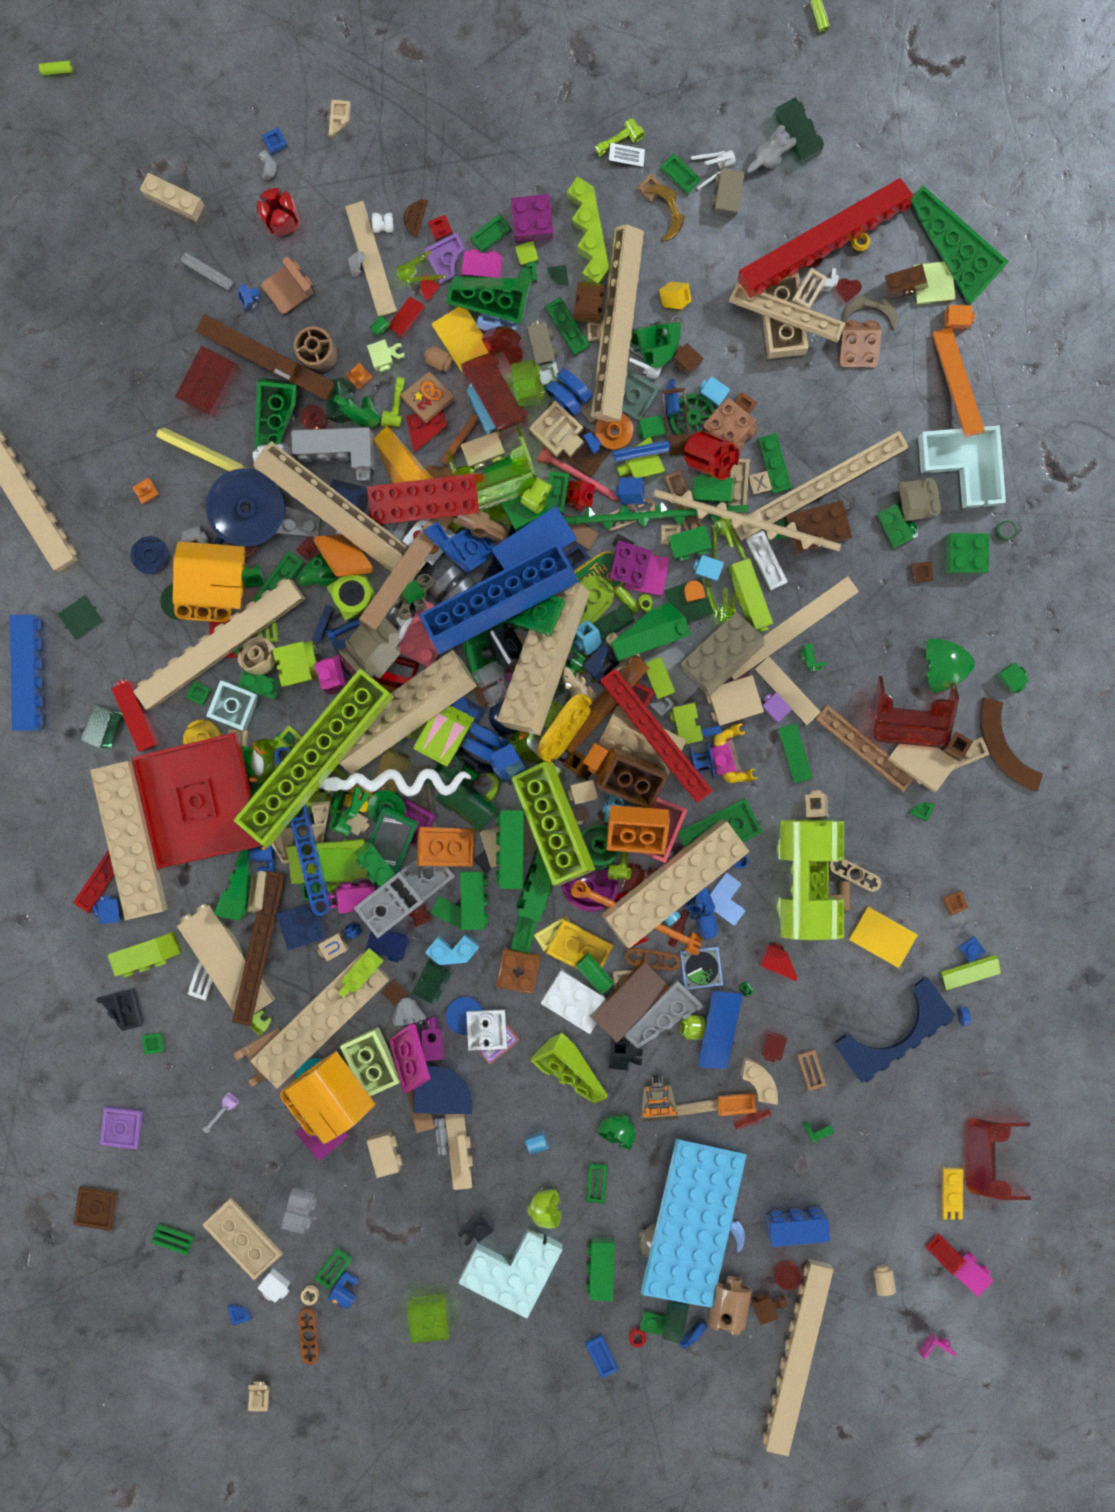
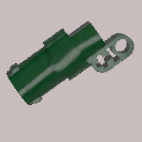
[425,755,499,832]

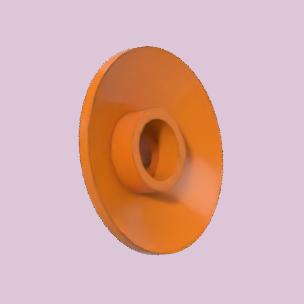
[595,413,633,450]

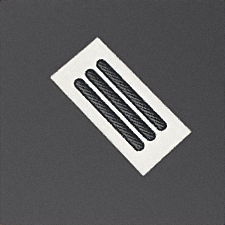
[609,143,645,167]

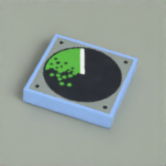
[680,946,723,989]

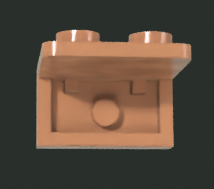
[261,256,314,314]
[839,320,882,367]
[704,398,758,452]

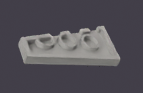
[244,505,321,537]

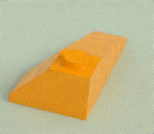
[373,427,433,483]

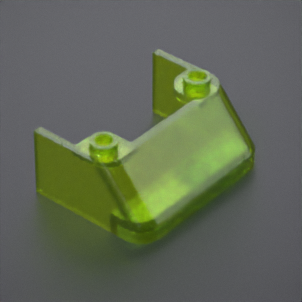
[447,426,537,511]

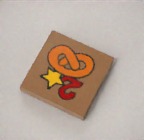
[400,372,455,423]

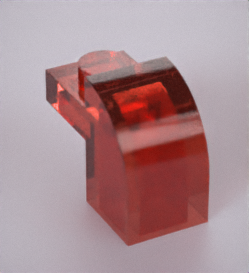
[482,326,523,368]

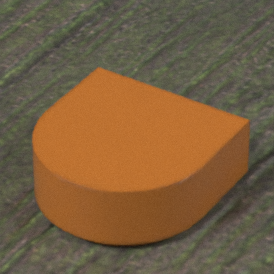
[684,581,706,602]

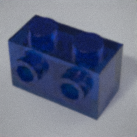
[365,930,410,962]

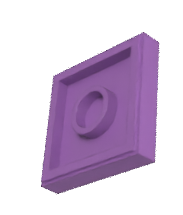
[99,1106,143,1150]

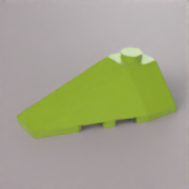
[530,1033,608,1104]

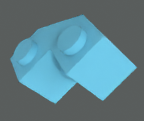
[425,933,480,965]

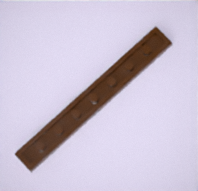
[196,314,336,401]
[232,871,286,1026]

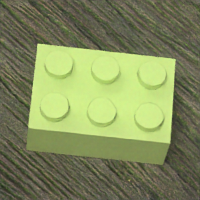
[340,1027,400,1096]

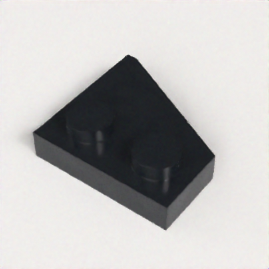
[96,988,142,1031]

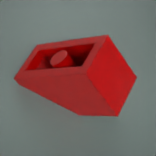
[759,942,798,981]

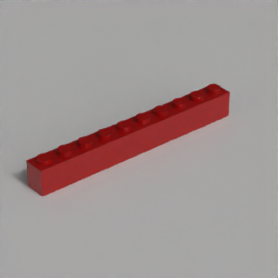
[737,178,913,298]

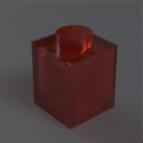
[760,1031,787,1062]

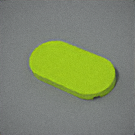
[573,576,614,641]

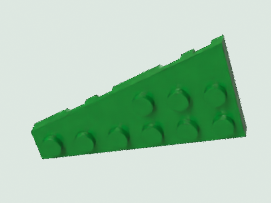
[911,185,1009,305]

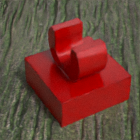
[428,215,453,241]

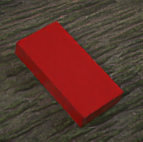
[926,1233,967,1276]

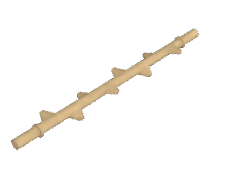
[653,489,841,552]

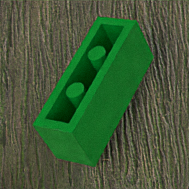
[460,871,489,930]
[586,1237,615,1301]

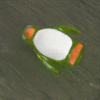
[509,731,555,764]
[249,739,278,784]

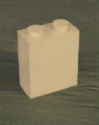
[705,675,764,726]

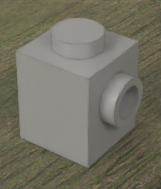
[181,525,210,544]

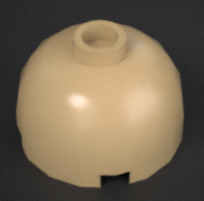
[238,636,277,675]

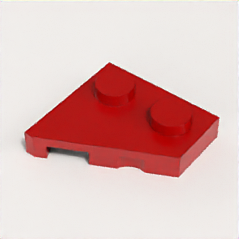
[405,410,447,453]

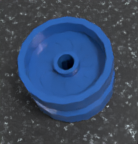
[544,368,593,417]
[460,722,510,762]

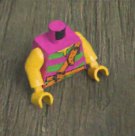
[710,724,758,783]

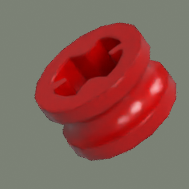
[629,1327,646,1348]

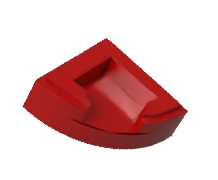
[421,274,440,302]

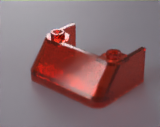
[461,353,528,440]
[872,676,959,748]
[965,1116,1031,1200]

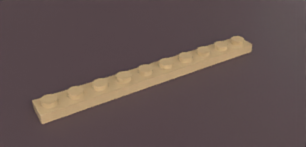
[731,431,909,541]

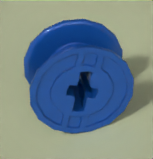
[689,742,715,779]

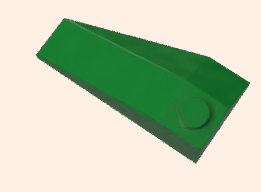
[254,378,297,450]
[611,603,691,661]

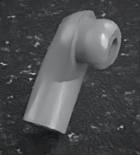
[259,150,277,180]

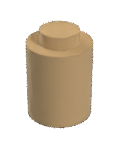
[873,1264,896,1296]

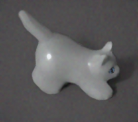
[747,125,796,173]

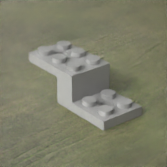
[354,858,455,939]

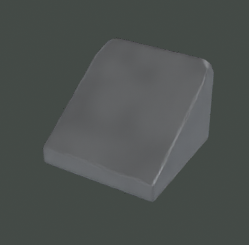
[612,530,636,547]

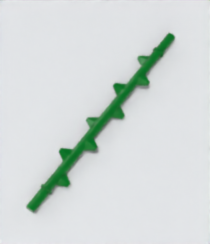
[564,501,749,530]

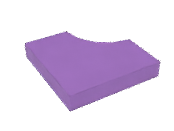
[423,232,466,285]

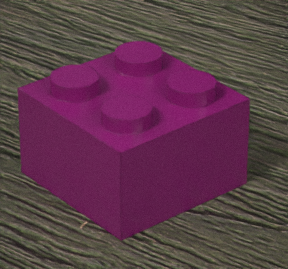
[511,194,553,243]

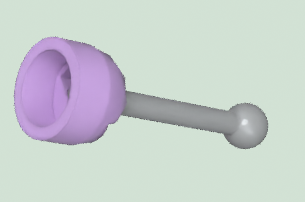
[203,1093,239,1133]

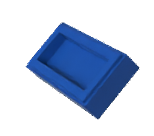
[585,1334,619,1378]

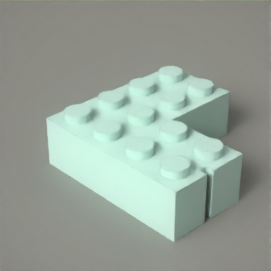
[918,425,1006,509]
[459,1226,562,1318]

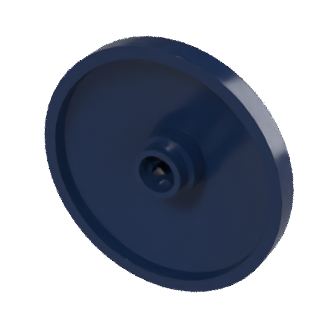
[206,468,285,547]

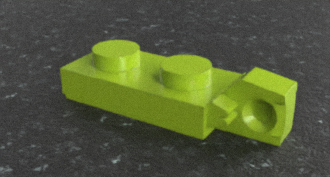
[338,948,384,998]

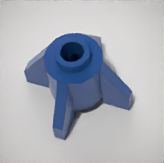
[681,887,715,919]

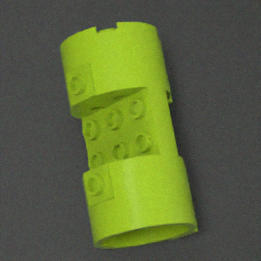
[777,820,844,940]

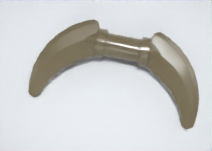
[843,295,898,330]

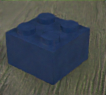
[276,902,327,950]

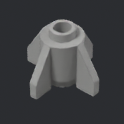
[393,998,426,1031]

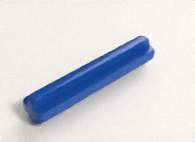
[613,441,670,462]

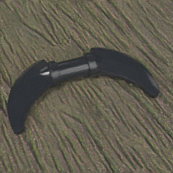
[455,746,495,774]

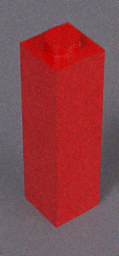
[111,679,160,752]

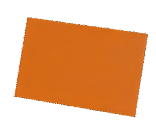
[314,534,373,577]
[417,827,475,867]

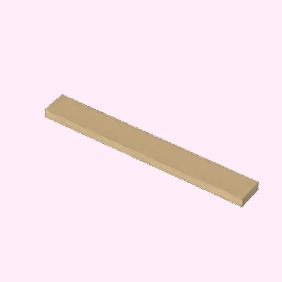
[731,576,859,681]

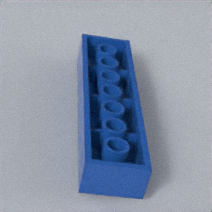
[419,542,578,654]

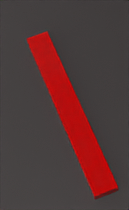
[600,668,713,803]

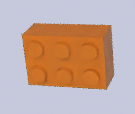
[607,805,669,855]

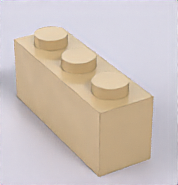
[140,173,204,222]

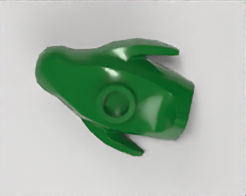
[296,553,339,587]

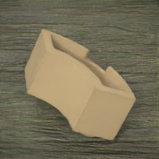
[740,1056,778,1105]

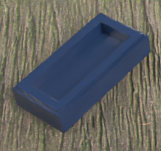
[312,604,335,643]

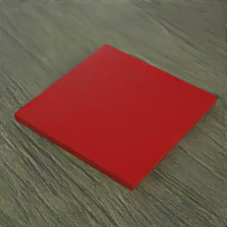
[131,732,262,869]

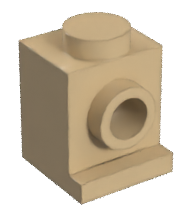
[805,790,829,820]

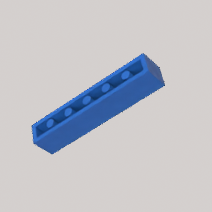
[10,615,43,731]

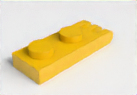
[942,1167,963,1220]

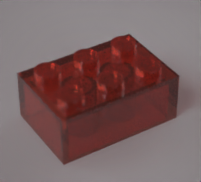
[175,345,239,419]

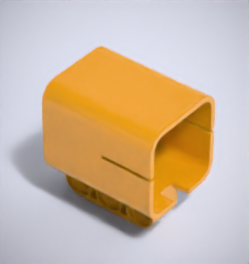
[173,541,245,622]
[280,1051,376,1144]

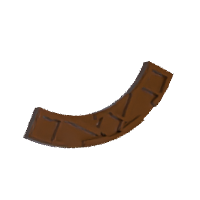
[981,697,1043,792]

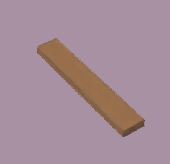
[815,704,915,792]

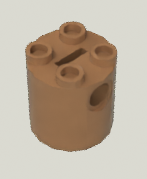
[294,326,337,373]
[708,1276,752,1335]

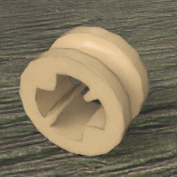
[301,1285,319,1305]

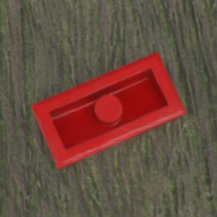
[388,296,425,339]

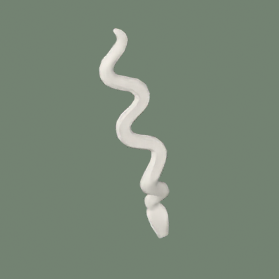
[319,769,471,796]

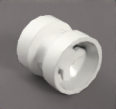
[372,213,393,233]

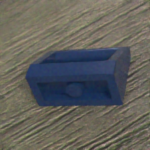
[583,645,619,688]

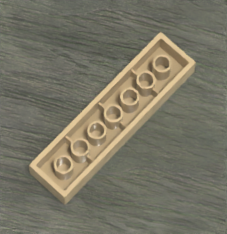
[497,583,590,736]
[339,650,477,775]
[90,761,168,920]
[601,819,749,949]
[250,951,390,1089]

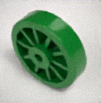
[668,394,716,436]

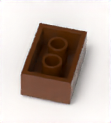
[784,500,852,555]
[595,747,668,808]

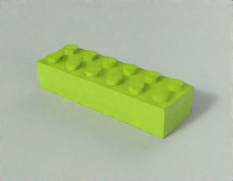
[511,762,595,886]

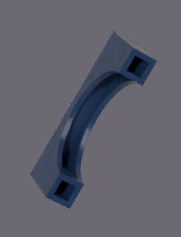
[832,976,955,1083]

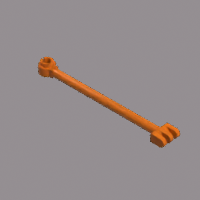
[571,881,703,955]

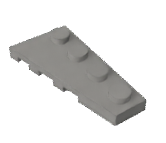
[624,980,705,1048]

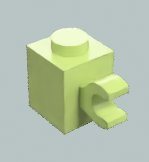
[367,340,405,372]

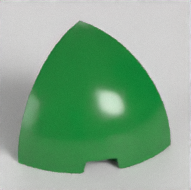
[630,321,681,368]
[926,639,976,693]

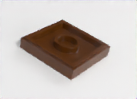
[73,1186,118,1231]

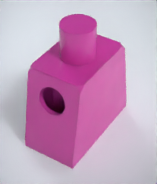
[315,654,347,695]

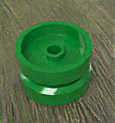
[581,824,619,871]

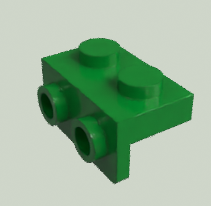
[877,502,919,548]

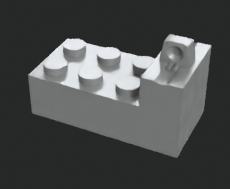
[291,427,375,481]

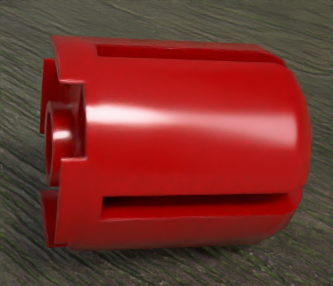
[256,187,301,237]
[684,431,740,480]

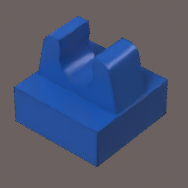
[237,284,260,311]

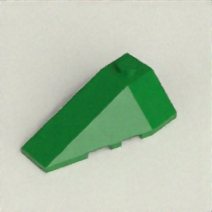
[214,849,251,921]

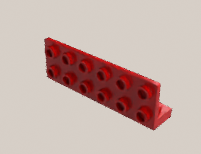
[367,473,483,525]

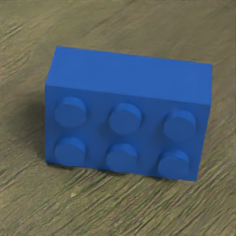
[766,1207,830,1247]

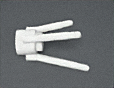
[691,150,736,190]
[629,346,662,382]

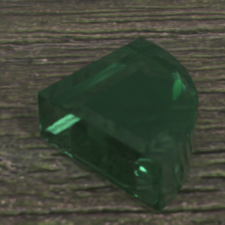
[547,265,569,285]

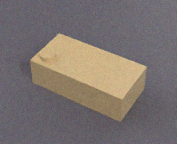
[762,273,808,359]

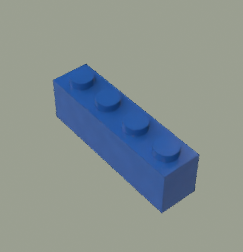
[490,744,527,786]

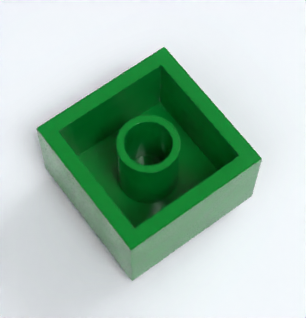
[945,533,989,574]

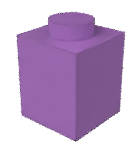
[762,693,792,723]

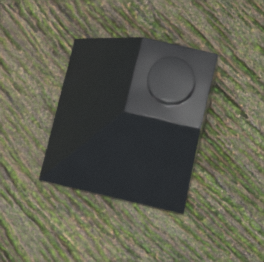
[489,628,523,674]

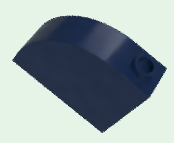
[412,1061,472,1114]

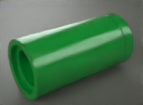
[575,953,614,994]

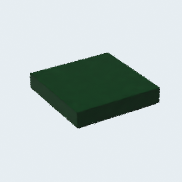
[664,577,714,623]

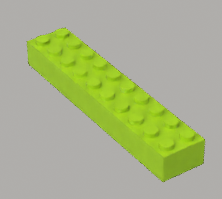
[233,669,394,847]

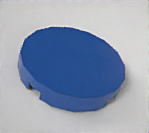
[446,996,483,1035]

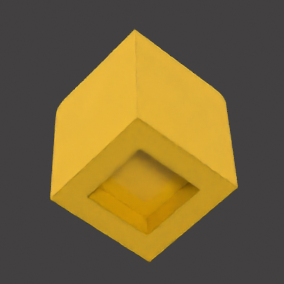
[659,282,692,309]

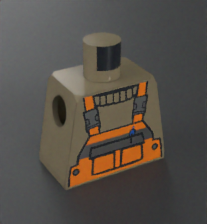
[641,1075,679,1122]

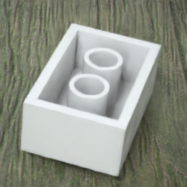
[541,968,608,1034]

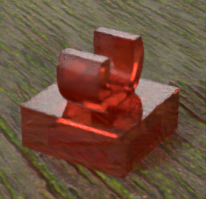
[296,536,321,562]

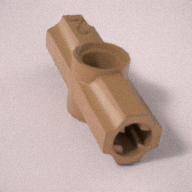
[451,512,509,543]

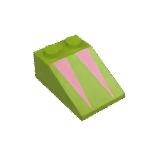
[413,705,475,767]

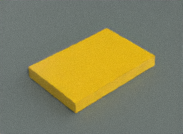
[431,307,495,374]
[848,906,918,968]
[546,919,614,969]

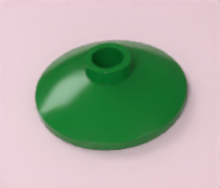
[367,790,406,823]

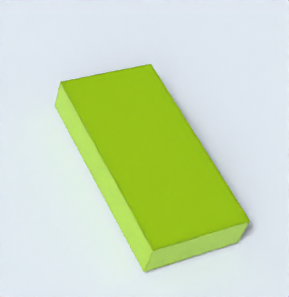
[646,657,675,699]

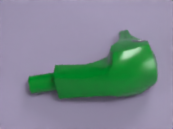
[334,395,381,429]

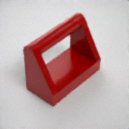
[374,656,420,689]

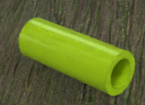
[810,0,830,32]
[39,60,73,76]
[614,585,641,615]

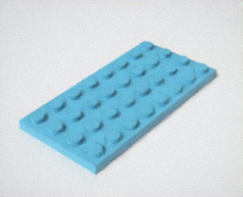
[641,1139,747,1308]

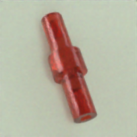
[668,909,690,948]
[734,1109,772,1130]

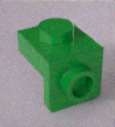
[800,644,827,671]

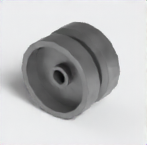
[428,564,477,602]

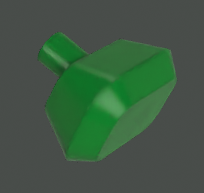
[739,982,754,997]

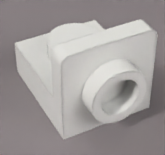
[808,268,839,292]

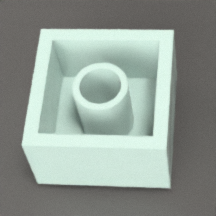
[206,680,260,731]

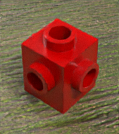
[565,481,595,511]

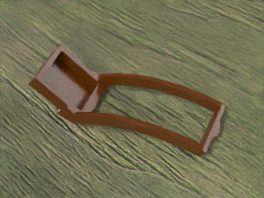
[662,387,690,456]

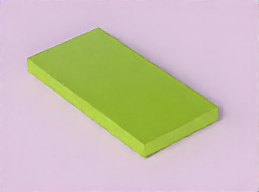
[287,839,368,884]

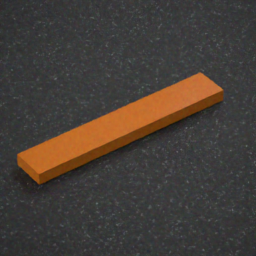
[932,327,985,438]

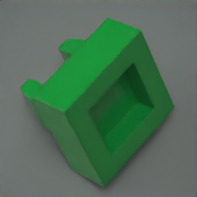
[242,564,264,588]

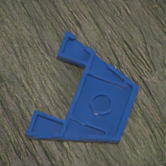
[423,502,495,573]

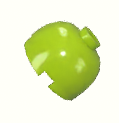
[528,1189,561,1229]

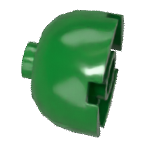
[597,1114,636,1150]

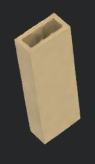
[177,903,275,1013]

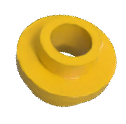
[851,232,870,251]

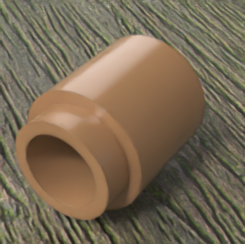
[423,346,454,372]

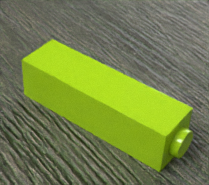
[727,558,773,633]

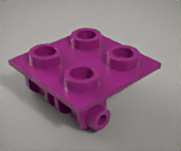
[609,541,652,588]

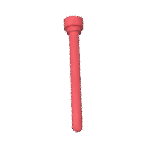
[537,446,620,502]

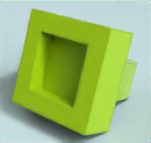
[248,1011,272,1037]

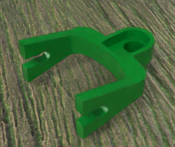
[329,786,370,836]

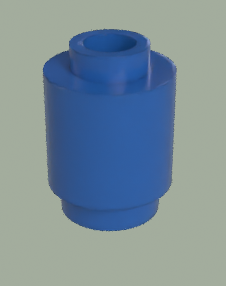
[695,911,718,940]

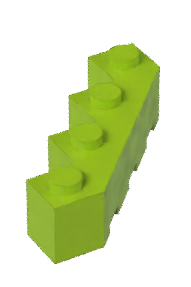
[567,176,609,284]

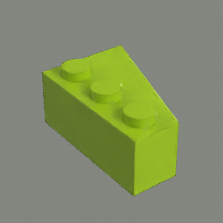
[108,931,182,977]

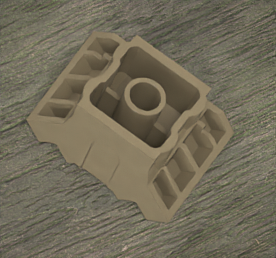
[337,617,401,679]

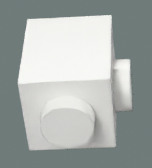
[258,1268,290,1303]

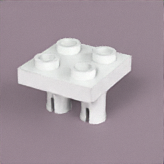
[466,1009,507,1051]

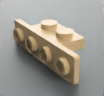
[445,1114,473,1190]

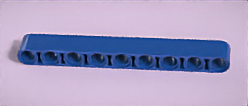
[274,747,331,916]

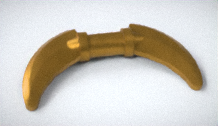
[645,185,684,241]

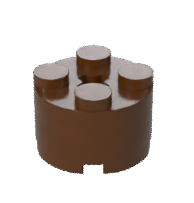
[573,282,605,324]

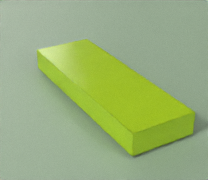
[941,955,1001,991]

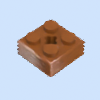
[496,948,540,994]

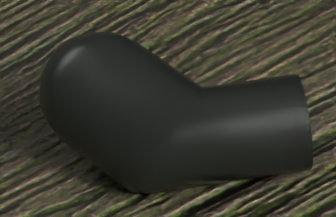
[482,633,495,659]

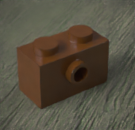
[885,264,929,299]

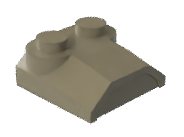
[898,478,941,521]

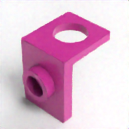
[919,1333,957,1359]

